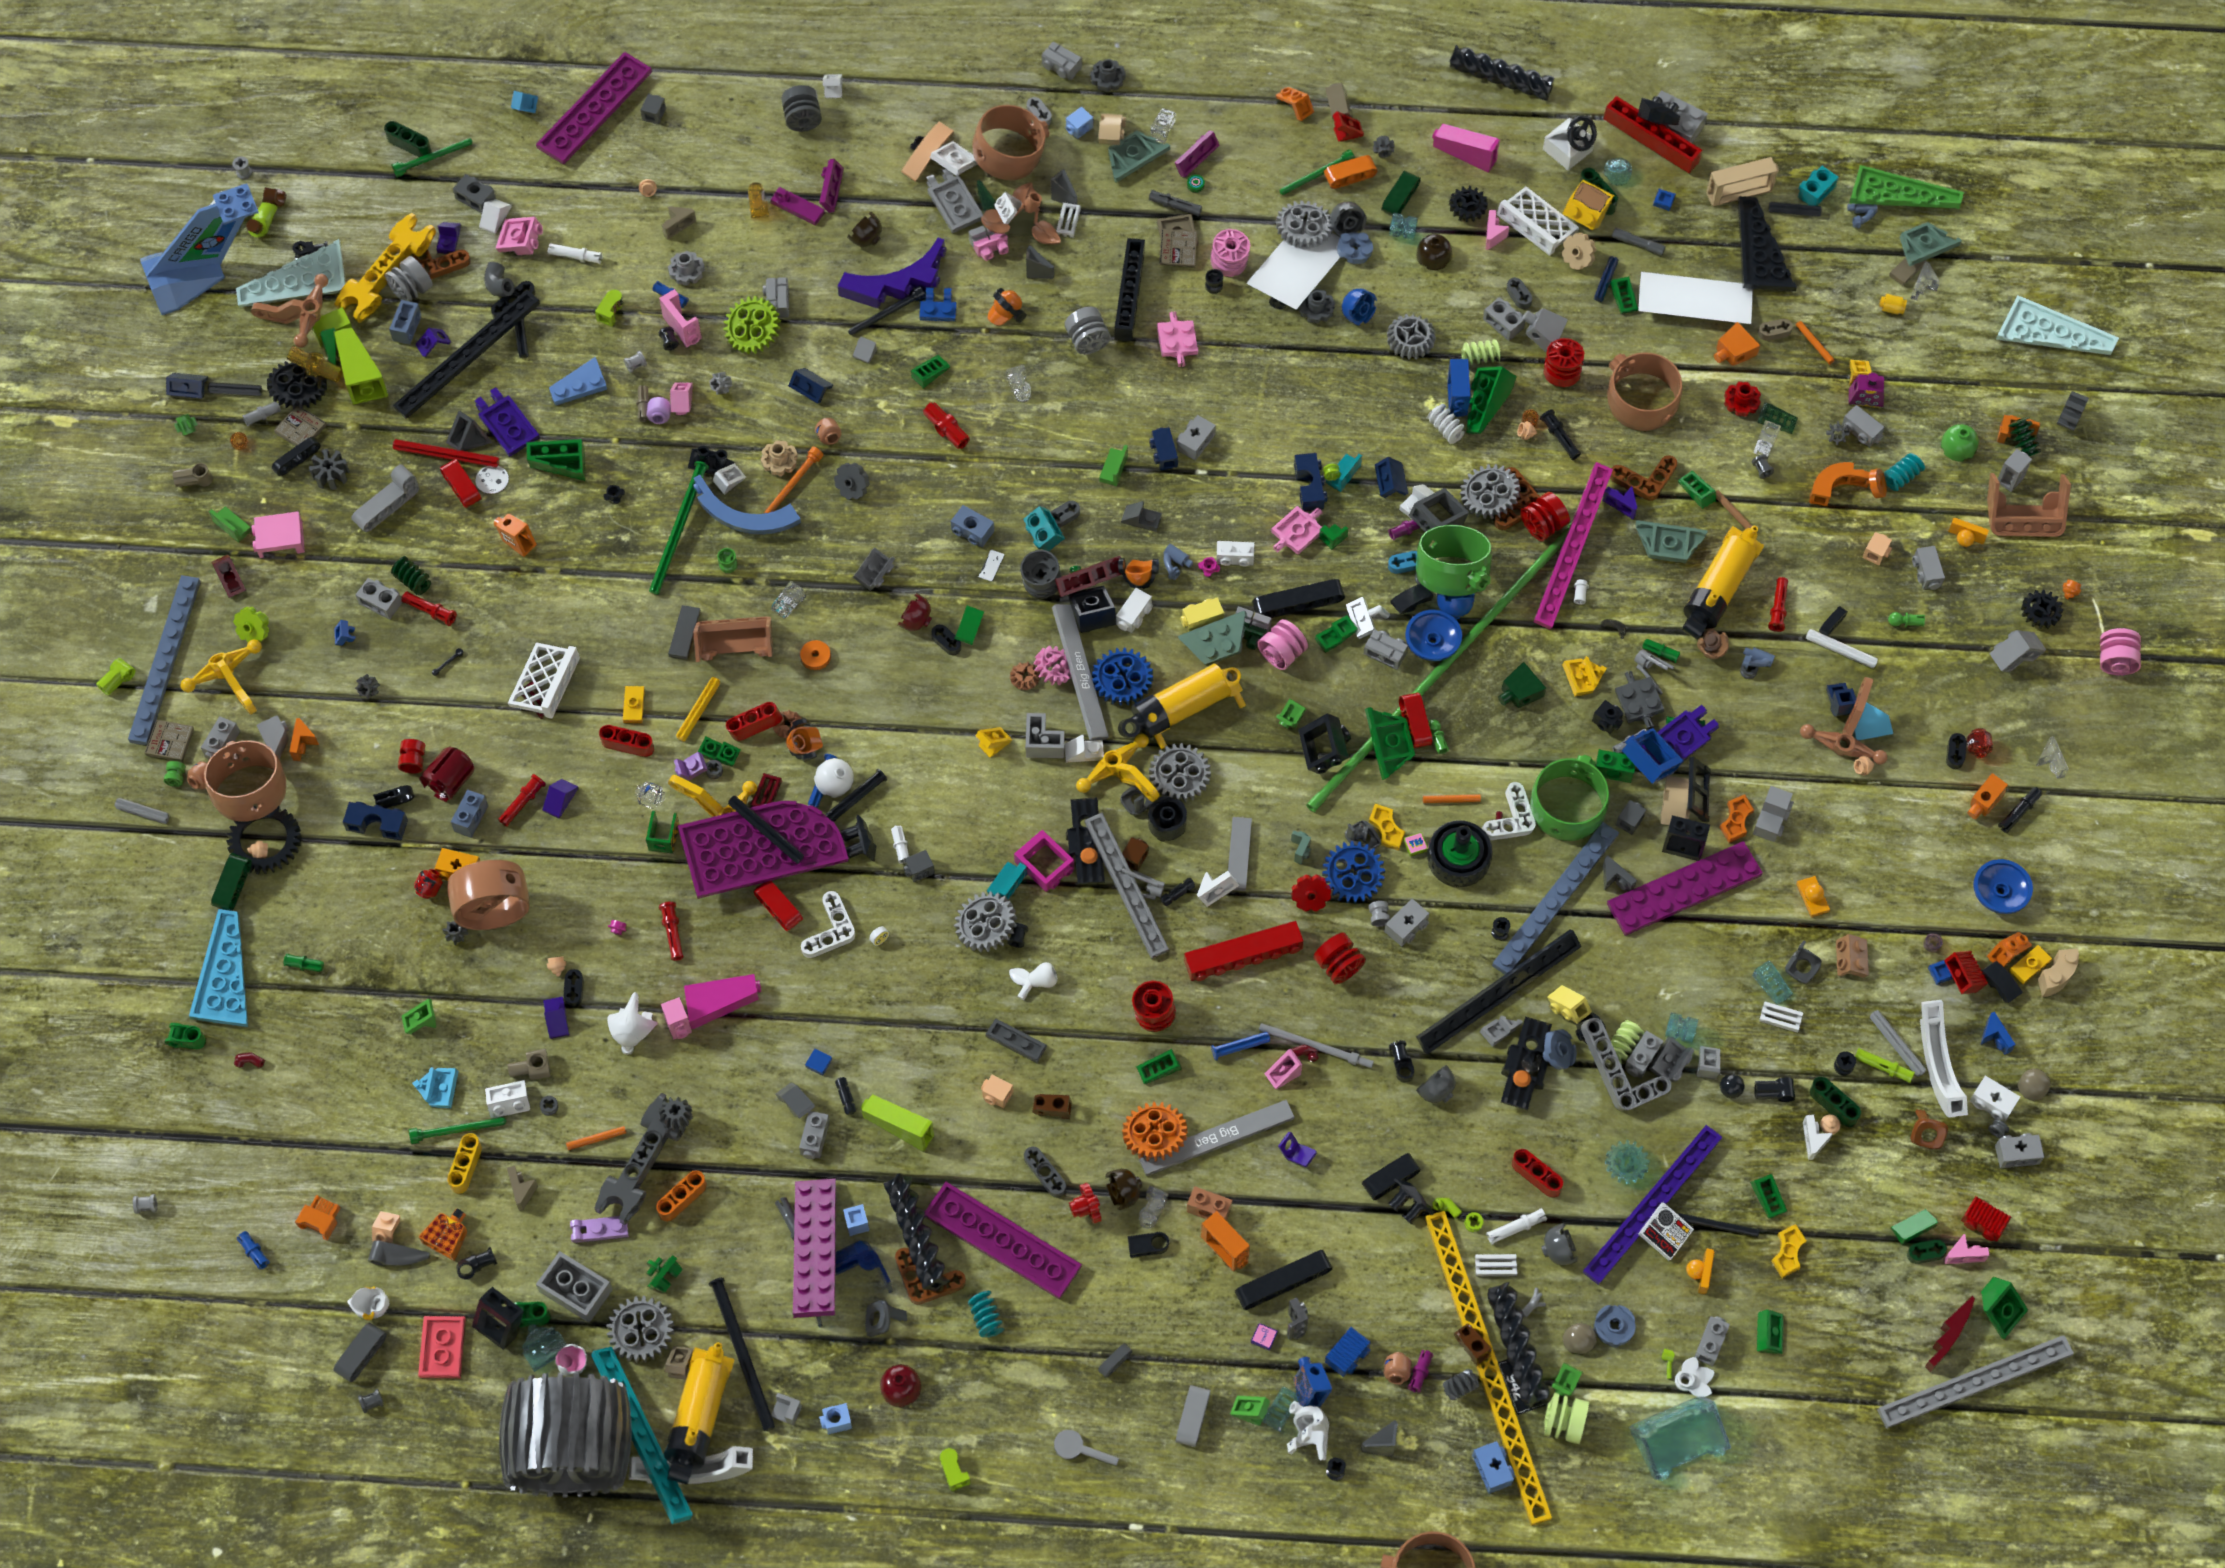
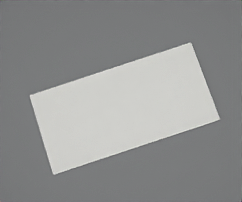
[1247,219,1340,309]
[1638,272,1753,324]

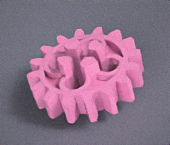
[1034,646,1071,685]

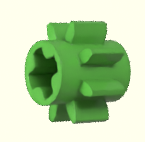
[174,414,198,436]

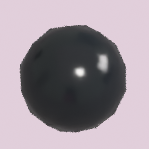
[1719,1075,1745,1099]

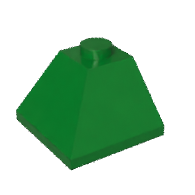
[1981,1277,2028,1339]

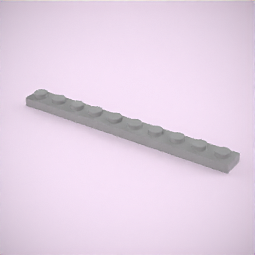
[1877,1335,2074,1429]

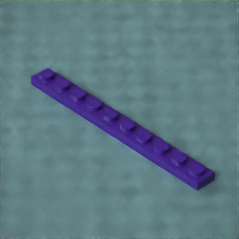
[1582,1125,1722,1285]

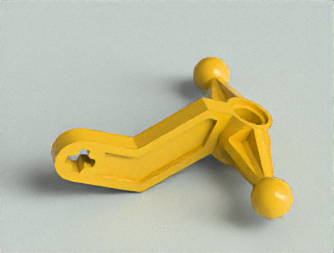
[180,639,262,715]
[1076,733,1160,802]
[668,775,757,817]

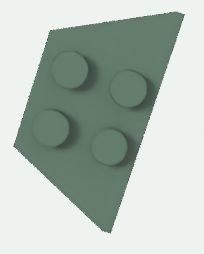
[1108,131,1170,183]
[1899,222,1962,266]
[1635,520,1708,563]
[1178,611,1247,666]

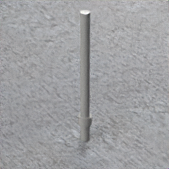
[1259,1023,1374,1069]

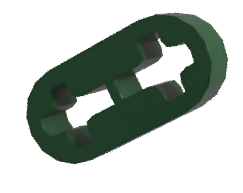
[1907,1240,1947,1264]

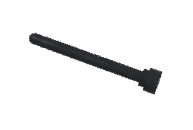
[848,286,926,335]

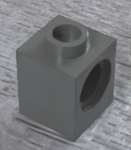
[640,94,666,125]
[1616,800,1646,835]
[903,850,935,883]

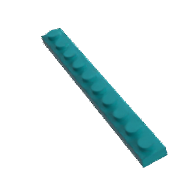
[591,1347,693,1524]

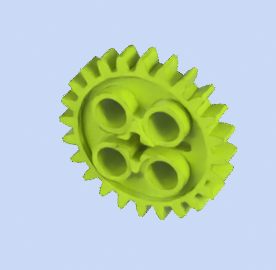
[723,296,781,354]

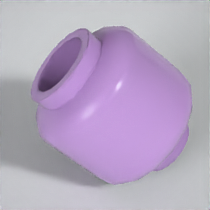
[647,397,671,424]

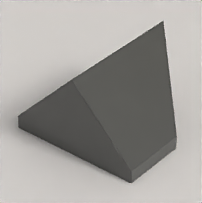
[1051,169,1077,205]
[1026,245,1055,279]
[446,411,492,451]
[1361,1420,1398,1457]

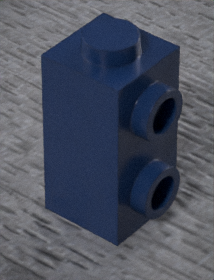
[1149,427,1178,471]

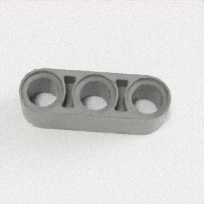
[1175,1385,1211,1448]

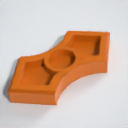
[1720,794,1754,843]

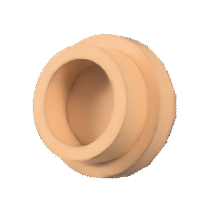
[639,179,657,197]
[1517,421,1537,440]
[1854,756,1874,776]
[247,841,268,859]
[546,956,566,977]
[1820,1115,1841,1135]

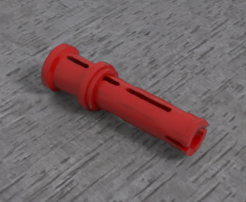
[1768,577,1789,632]
[401,591,457,626]
[498,774,546,827]
[659,901,684,961]

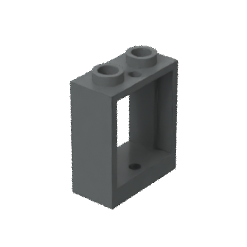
[1409,488,1469,532]

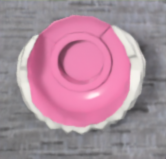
[556,1344,587,1377]

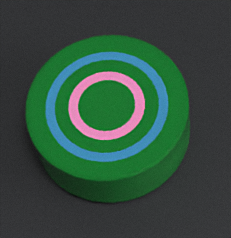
[1187,175,1205,193]

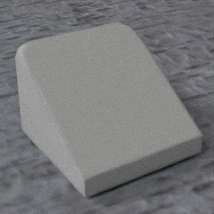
[853,337,877,364]

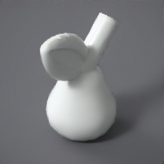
[1009,962,1058,1000]

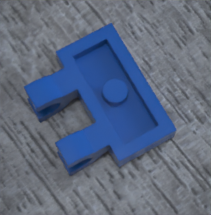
[919,288,957,322]

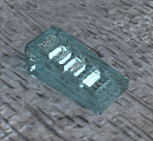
[1752,960,1793,1005]
[1263,1386,1298,1432]

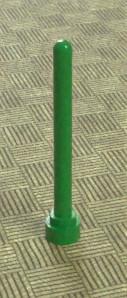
[392,138,473,177]
[1279,149,1355,195]
[409,1117,506,1145]

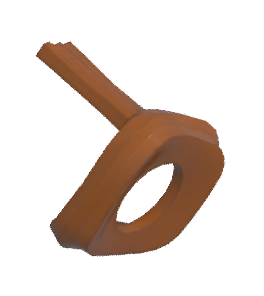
[1910,1109,1948,1149]

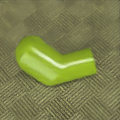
[1432,1198,1462,1218]

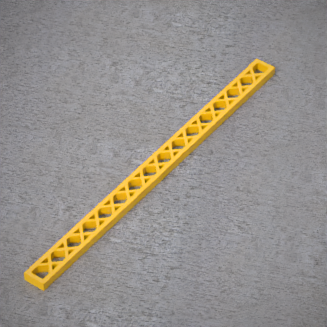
[1425,1211,1552,1526]

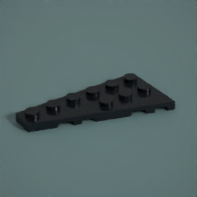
[1738,196,1797,291]

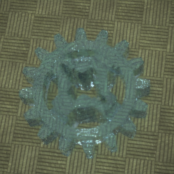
[1605,1140,1650,1184]

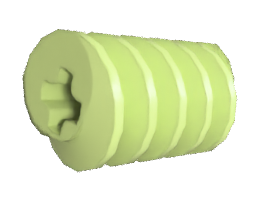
[1461,339,1500,365]
[1611,1020,1645,1063]

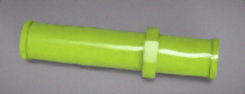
[1855,1048,1915,1083]

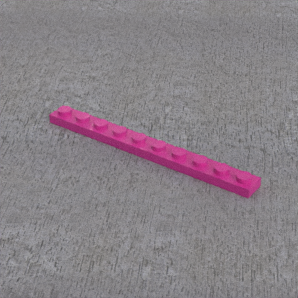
[1533,462,1613,629]

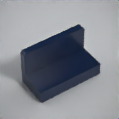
[788,368,833,403]
[166,373,208,398]
[1375,457,1408,498]

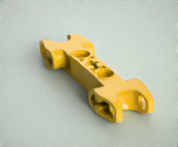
[334,213,436,323]

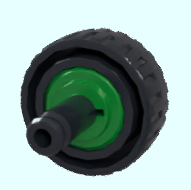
[1427,820,1493,887]

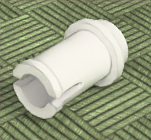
[1574,579,1589,605]

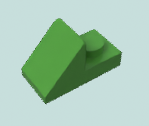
[402,999,436,1034]
[1230,1395,1271,1426]

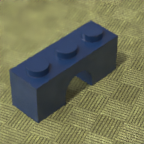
[1294,453,1328,511]
[343,802,408,841]

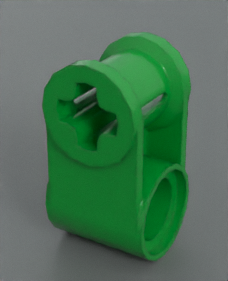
[164,1023,206,1050]
[514,1301,551,1327]

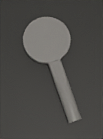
[1054,1430,1119,1466]

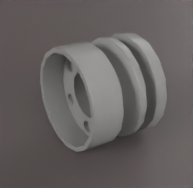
[385,256,433,302]
[1065,307,1111,355]

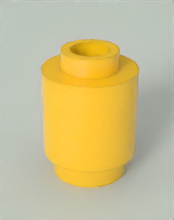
[1879,293,1907,315]

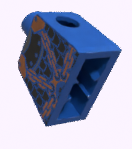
[1294,1357,1332,1408]

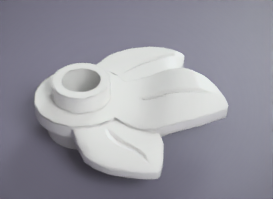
[1675,1357,1714,1397]

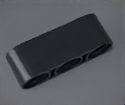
[1362,1153,1421,1201]

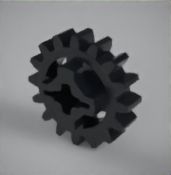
[1449,186,1488,222]
[2021,589,2064,629]

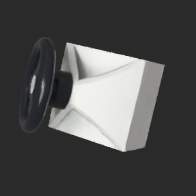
[1543,115,1597,171]

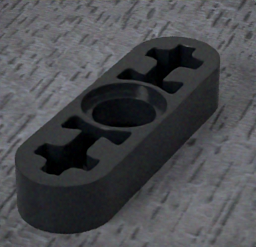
[491,281,536,318]
[272,437,321,476]

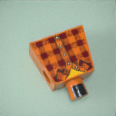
[419,1208,467,1261]

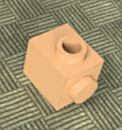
[1863,532,1892,566]
[981,1074,1013,1109]

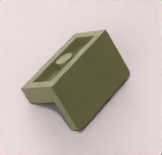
[1005,209,1039,238]

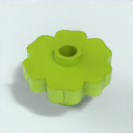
[233,607,269,643]

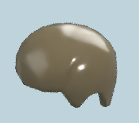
[2018,1068,2051,1101]
[1563,1323,1597,1355]

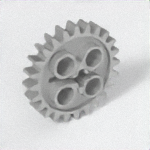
[1276,200,1333,248]
[1460,464,1521,519]
[1149,743,1211,802]
[954,891,1017,952]
[607,1296,674,1363]

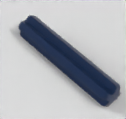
[1594,256,1619,302]

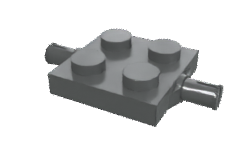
[1615,671,1664,730]

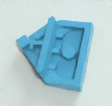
[1853,702,1893,741]
[412,1067,459,1108]

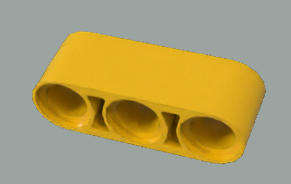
[447,1133,482,1194]

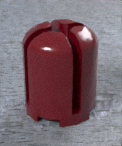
[419,746,475,802]

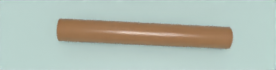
[1716,490,1752,529]

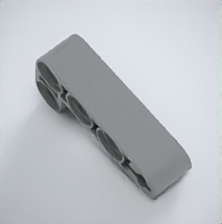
[352,465,419,532]

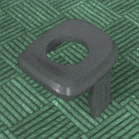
[1120,786,1153,816]
[1345,820,1381,851]
[1785,941,1822,984]
[865,1300,907,1337]

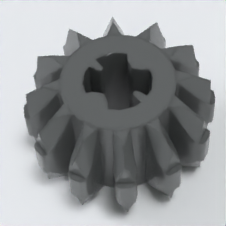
[658,1096,693,1132]
[1442,1369,1479,1400]

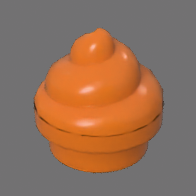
[2062,579,2082,600]

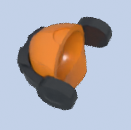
[988,288,1027,326]
[1118,558,1159,589]
[786,718,823,761]

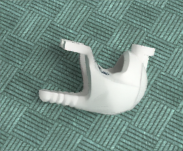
[608,992,658,1055]
[1287,1401,1329,1460]

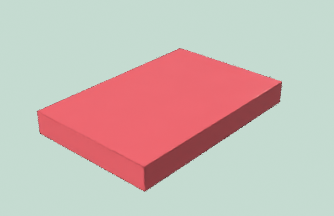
[418,1316,466,1378]

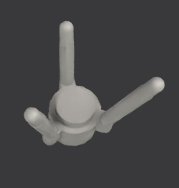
[1634,649,1674,695]
[1122,869,1165,900]

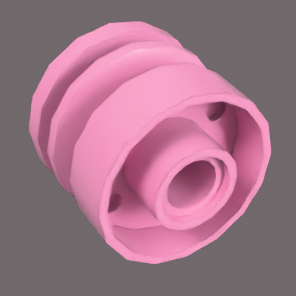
[1210,229,1250,277]
[1258,619,1308,670]
[2100,628,2141,676]

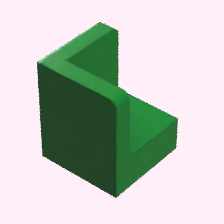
[1319,524,1349,550]

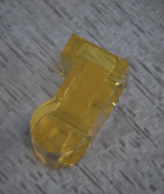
[748,182,769,218]

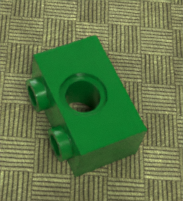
[1595,749,1635,783]

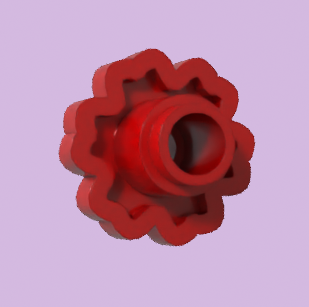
[1724,381,1761,417]
[1291,874,1331,911]
[1069,1183,1102,1224]

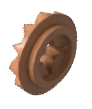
[1010,662,1040,690]
[773,710,803,738]

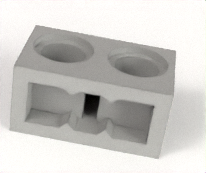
[1483,297,1525,341]
[1998,449,2032,492]
[356,578,402,620]

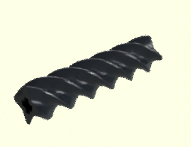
[1449,45,1554,101]
[884,1173,950,1292]
[1488,1282,1549,1409]

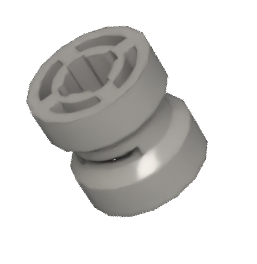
[1369,901,1390,927]

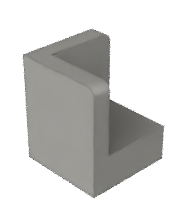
[771,1393,802,1426]

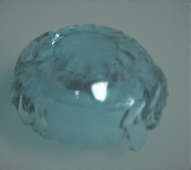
[1604,157,1632,186]

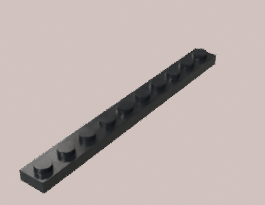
[393,290,540,419]
[1416,929,1582,1054]

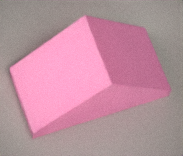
[1265,1049,1302,1089]

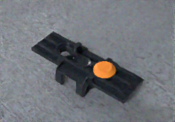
[1066,797,1105,884]
[1501,1016,1552,1111]

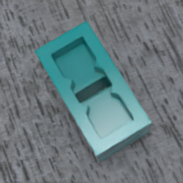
[1798,166,1839,206]
[1023,506,1065,551]

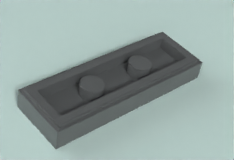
[668,605,701,660]
[986,1018,1047,1063]

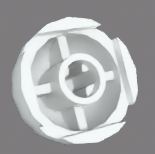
[814,758,854,798]

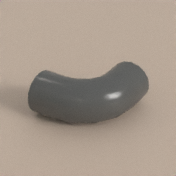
[484,262,514,297]

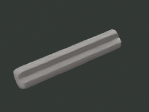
[115,798,170,824]

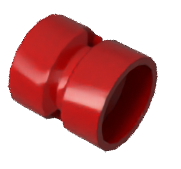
[398,739,426,774]

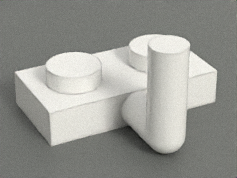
[1346,597,1390,639]

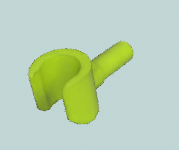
[1661,1349,1674,1379]

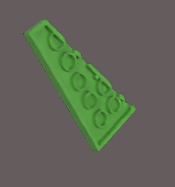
[1849,165,1964,209]

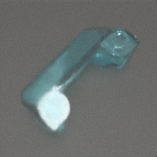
[1629,1397,1731,1481]

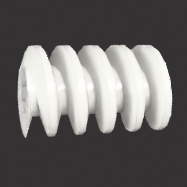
[1427,404,1465,444]

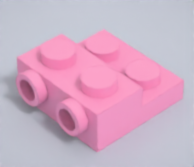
[496,217,543,255]

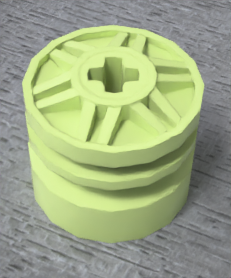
[1544,1393,1589,1444]

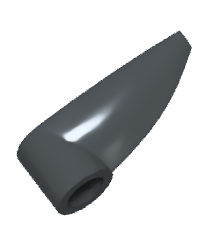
[368,1240,430,1266]

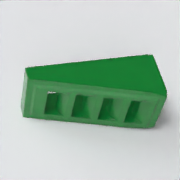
[1610,276,1639,314]
[320,328,336,367]
[911,355,950,389]
[1678,470,1716,509]
[1136,1049,1182,1084]
[1750,1174,1788,1219]

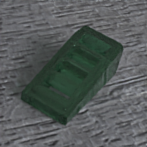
[977,179,997,213]
[1757,402,1798,434]

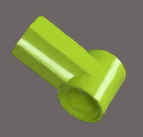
[96,658,136,695]

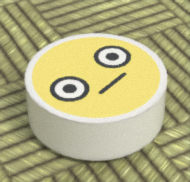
[869,926,889,946]

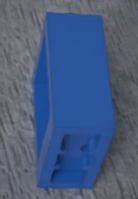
[1447,359,1470,417]
[1622,728,1683,784]

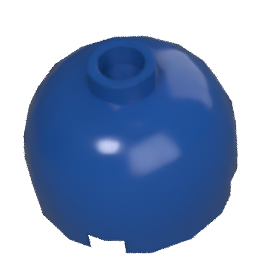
[1342,288,1377,326]
[1437,588,1475,619]

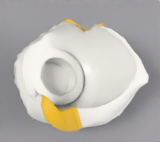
[348,1286,390,1320]

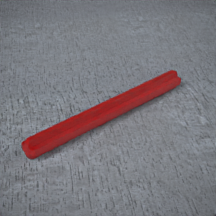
[393,439,499,468]

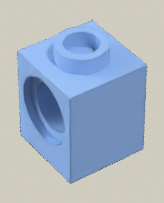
[1066,107,1093,139]
[843,1204,869,1236]
[820,1403,852,1435]

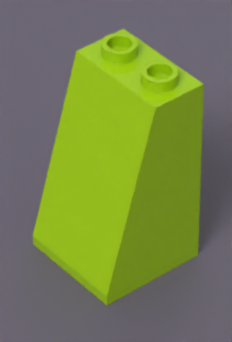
[334,328,388,405]

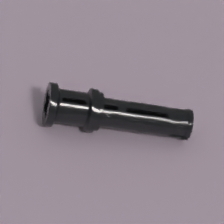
[1540,409,1581,460]

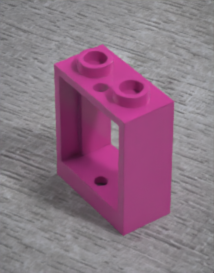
[1014,830,1074,892]

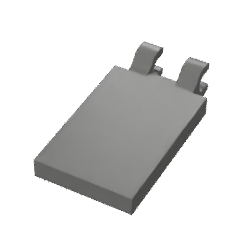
[927,169,983,233]

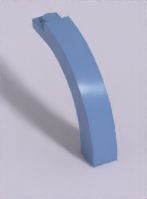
[693,475,801,534]

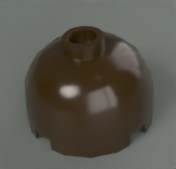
[847,212,882,247]
[1416,234,1452,270]
[1105,1168,1142,1210]

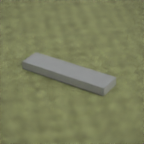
[1228,817,1252,891]

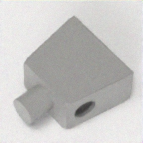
[1522,308,1568,352]

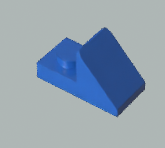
[1981,1011,2016,1055]

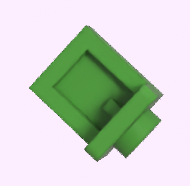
[1276,698,1307,729]
[1552,1363,1583,1397]

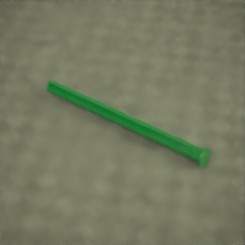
[649,461,709,595]

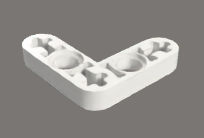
[1482,782,1536,840]
[801,891,855,958]

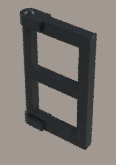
[1688,756,1711,822]

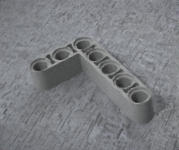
[1581,1018,1672,1111]

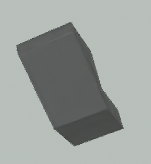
[775,1082,815,1119]

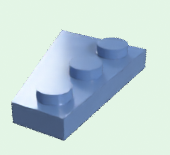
[549,357,607,406]

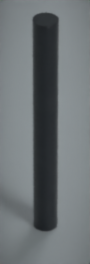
[1678,1213,1759,1237]

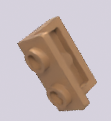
[1836,934,1869,978]

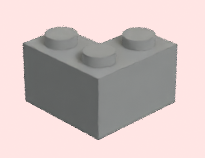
[1989,630,2046,672]
[1025,713,1065,758]
[1753,786,1794,842]

